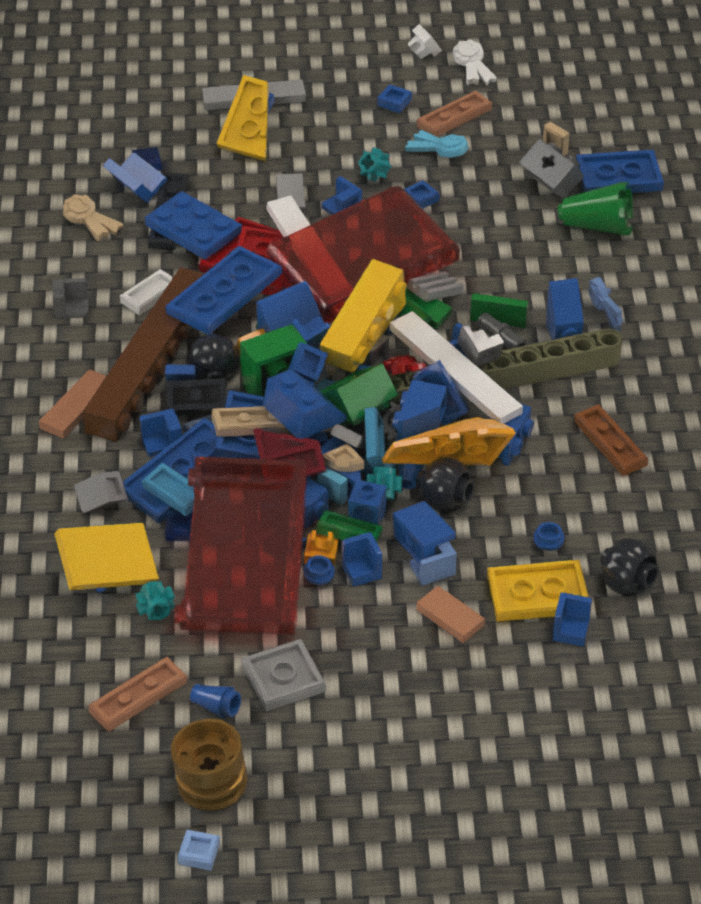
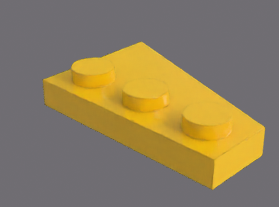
[216,75,269,161]

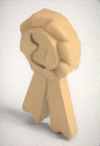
[63,194,123,241]

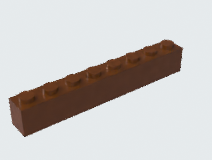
[83,267,204,442]

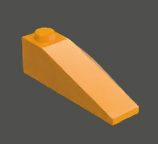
[382,417,515,465]

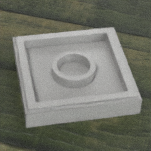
[241,639,326,712]

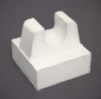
[408,24,442,59]

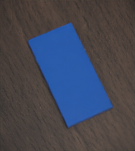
[165,246,283,335]
[123,417,237,524]

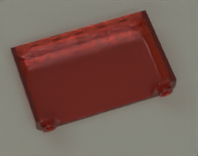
[265,186,460,323]
[174,457,307,635]

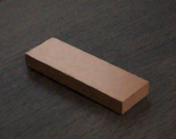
[417,91,492,137]
[39,369,106,439]
[88,657,187,732]

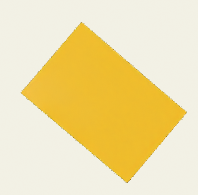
[54,523,159,591]
[487,560,589,622]

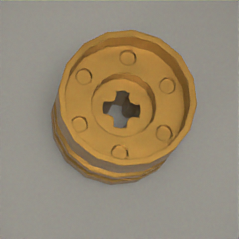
[170,718,248,811]

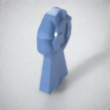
[588,277,623,332]

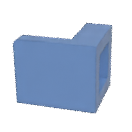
[410,541,457,586]

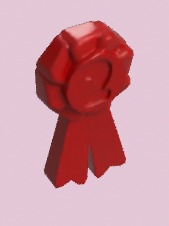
[382,354,426,375]

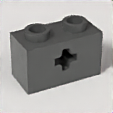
[519,139,584,200]

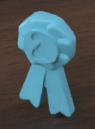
[405,130,469,158]

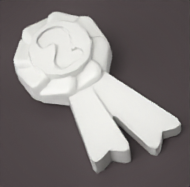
[452,39,496,86]

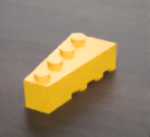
[320,259,407,373]

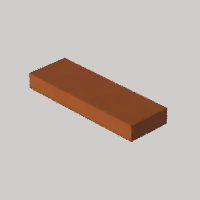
[574,404,648,476]

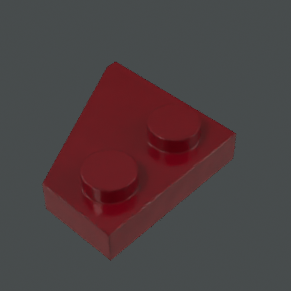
[253,428,327,487]

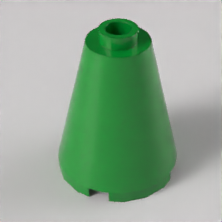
[558,182,633,236]

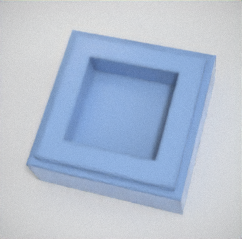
[177,830,220,871]

